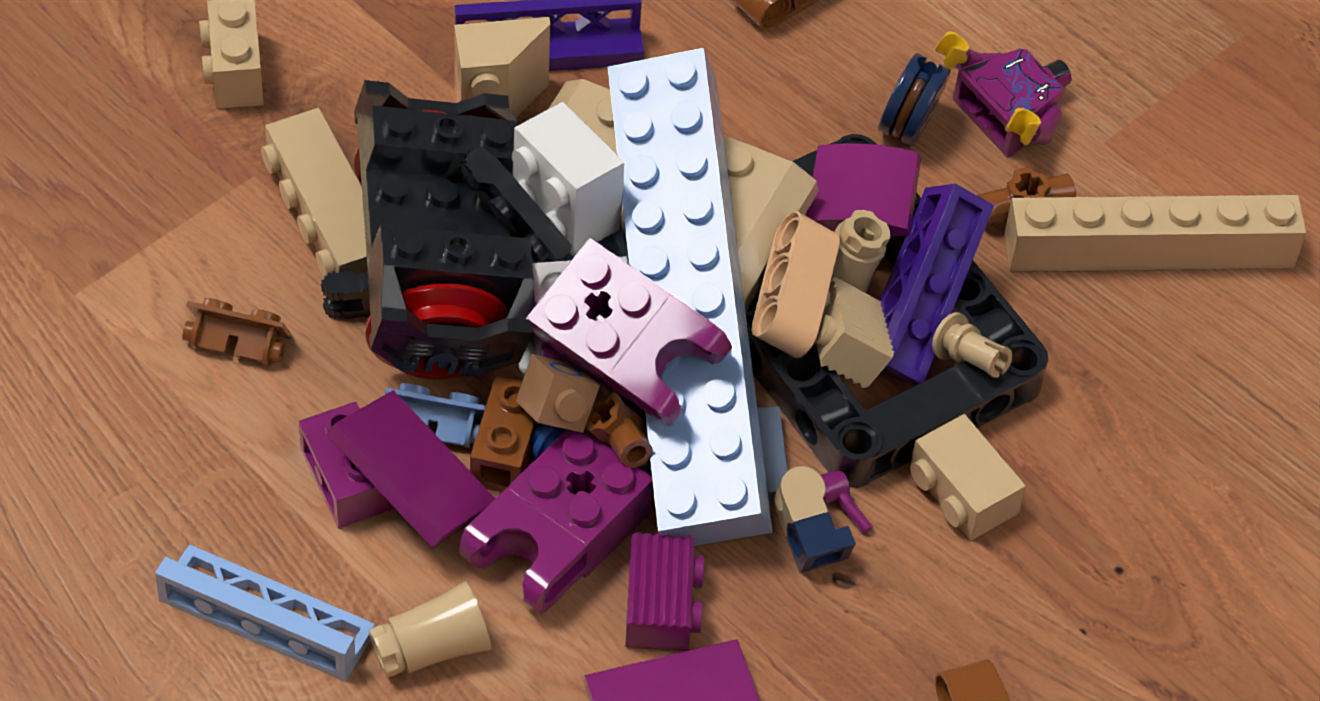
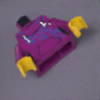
[934,31,1072,158]

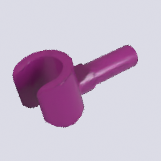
[821,471,873,534]

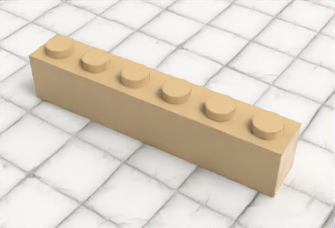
[1004,195,1306,272]

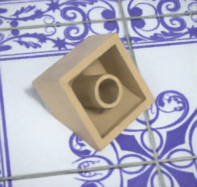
[454,17,550,118]

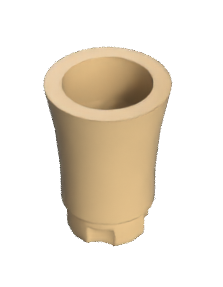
[832,210,890,293]
[369,581,492,678]

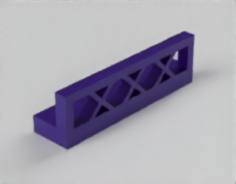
[454,0,644,71]
[880,183,994,385]

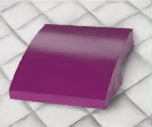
[806,143,921,237]

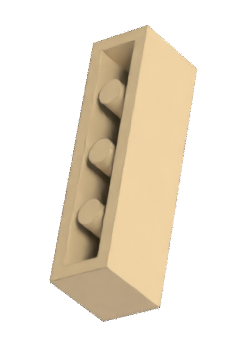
[261,107,368,278]

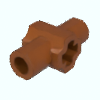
[977,167,1076,224]
[586,381,652,468]

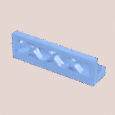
[155,544,375,681]

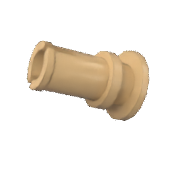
[932,312,1012,378]

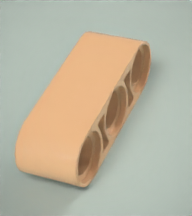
[751,211,840,358]

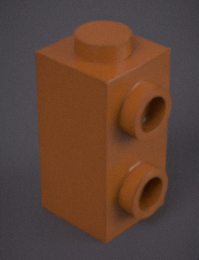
[470,375,541,492]

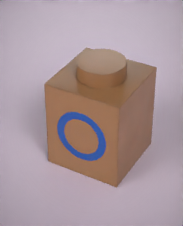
[516,354,600,433]

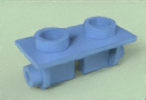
[385,383,486,448]

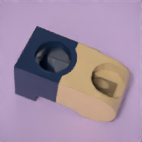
[774,466,856,573]

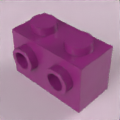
[298,401,395,529]

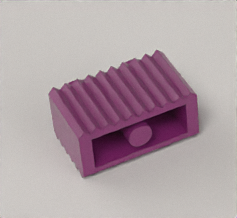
[625,532,704,650]

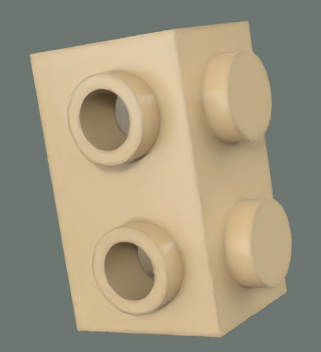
[199,0,264,109]

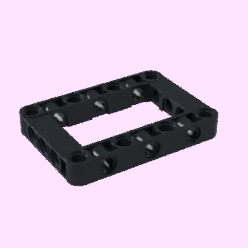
[745,134,1048,488]

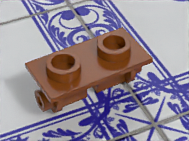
[182,298,292,365]

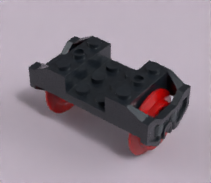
[354,80,534,379]

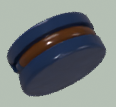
[878,53,951,147]

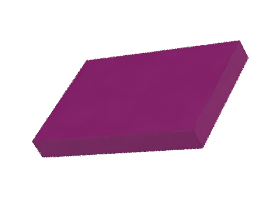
[326,390,496,548]
[584,639,760,701]

